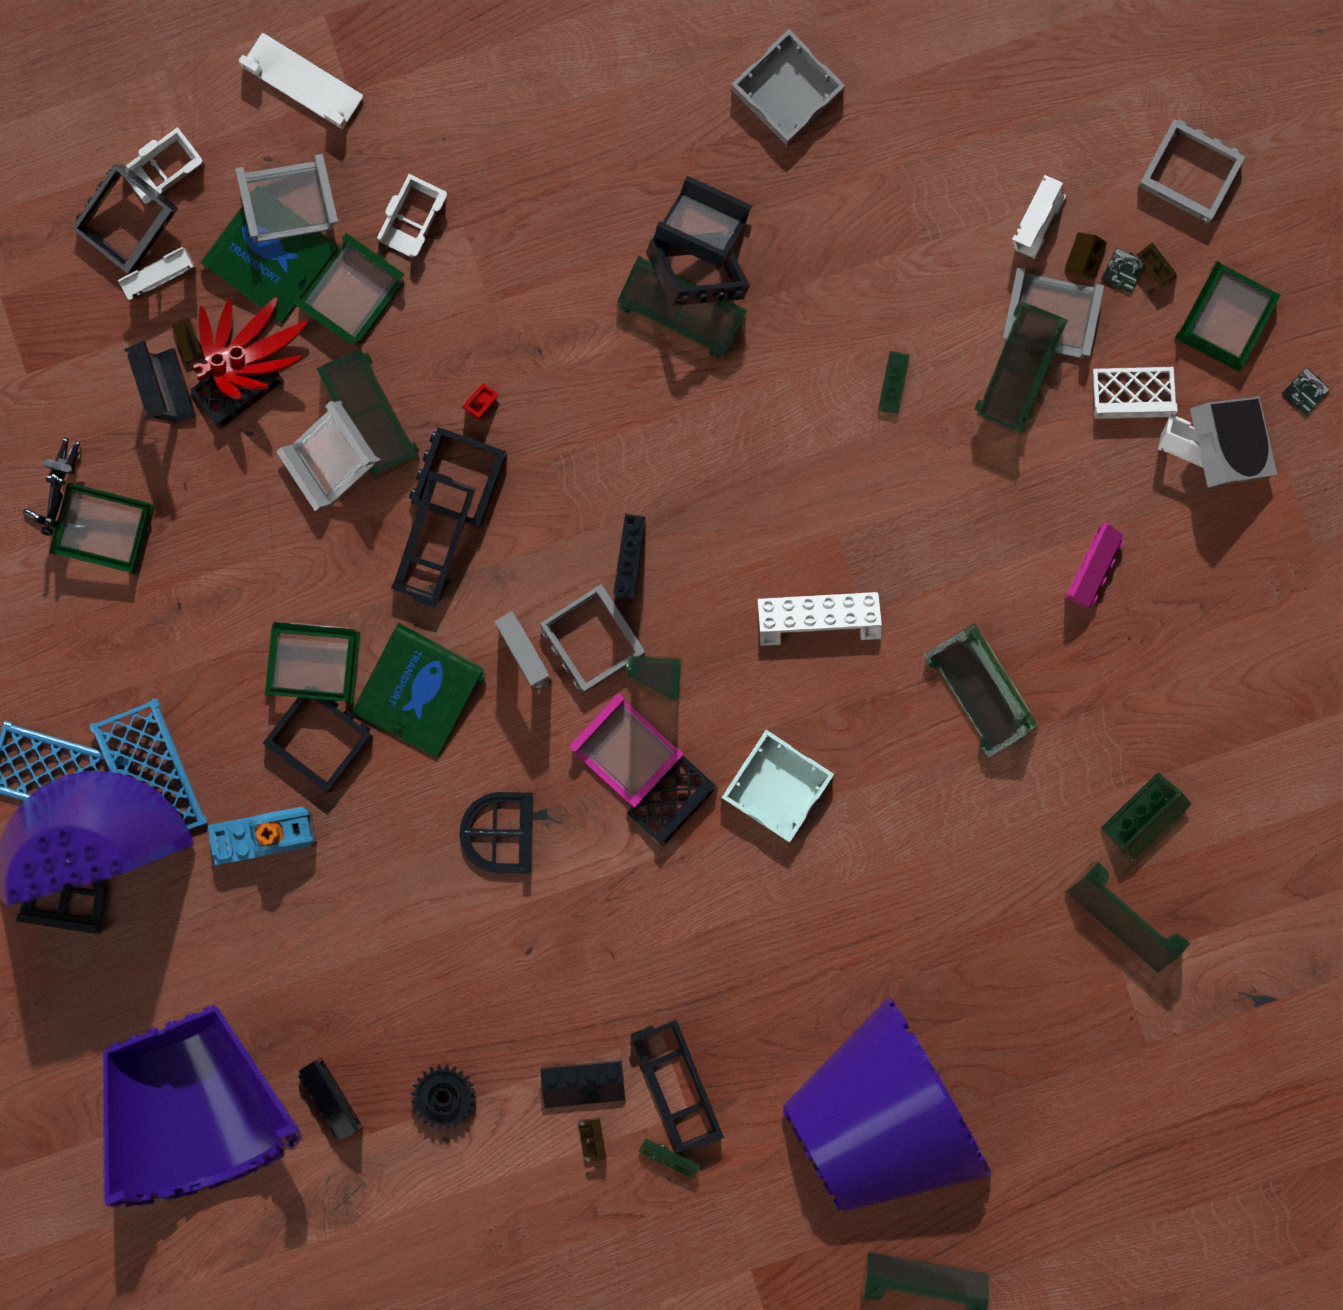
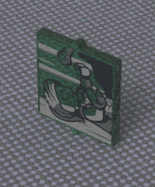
[1101,247,1144,293]
[1282,367,1330,415]

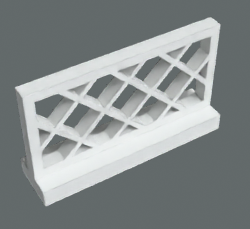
[1093,367,1177,419]

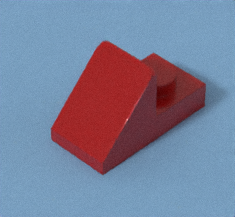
[462,383,499,420]

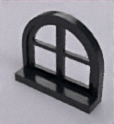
[459,792,534,874]
[16,879,105,934]

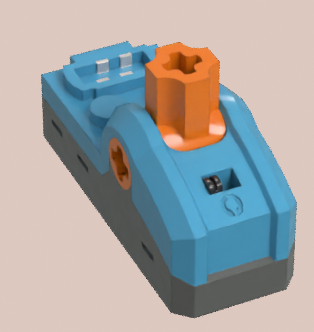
[207,807,317,865]

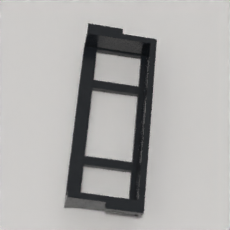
[391,470,477,608]
[630,1019,724,1152]

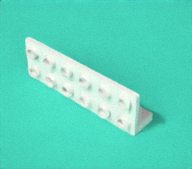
[238,33,363,130]
[758,592,882,646]

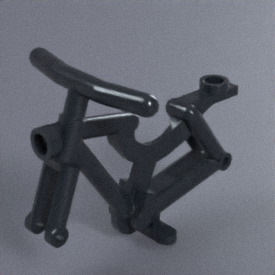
[23,437,88,536]

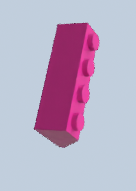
[1065,522,1124,609]

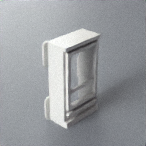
[126,127,204,206]
[377,174,447,259]
[1012,175,1067,259]
[118,247,196,300]
[1158,415,1203,467]

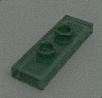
[878,351,909,414]
[638,1138,700,1178]

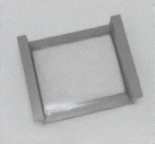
[235,154,338,243]
[1003,267,1104,359]
[277,401,381,511]

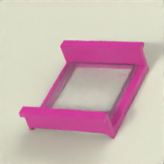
[569,693,684,807]

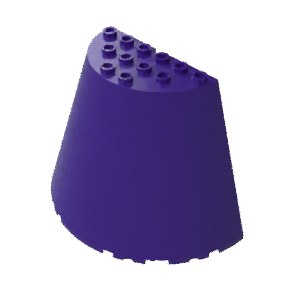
[0,770,195,906]
[782,997,992,1212]
[103,1006,302,1207]

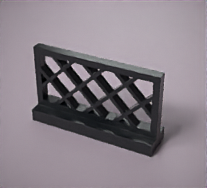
[190,341,284,430]
[627,756,718,846]

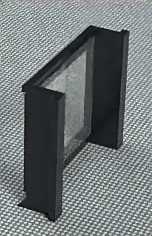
[653,176,753,271]
[124,341,197,425]

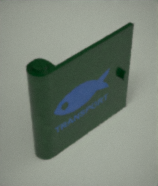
[200,185,338,322]
[352,623,486,758]

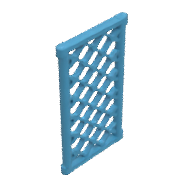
[89,699,208,829]
[0,721,133,801]

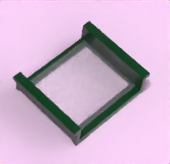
[294,233,405,346]
[1175,260,1281,372]
[49,483,154,575]
[264,622,360,704]

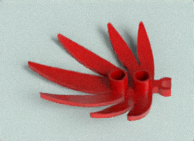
[193,297,308,399]

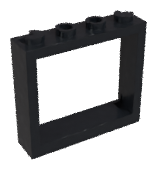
[72,164,179,274]
[646,232,750,306]
[409,427,507,529]
[613,514,646,603]
[263,685,373,793]

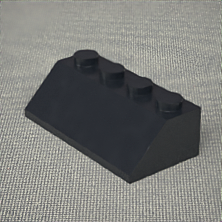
[298,1057,363,1141]
[540,1060,626,1108]

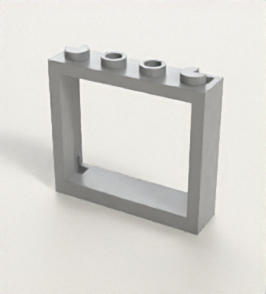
[1138,119,1245,224]
[539,584,645,692]
[494,611,552,690]

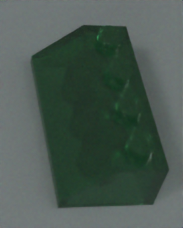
[1101,772,1192,861]

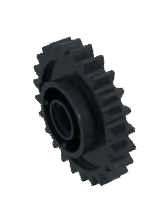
[411,1064,476,1130]

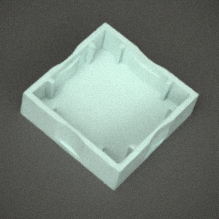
[722,730,834,842]

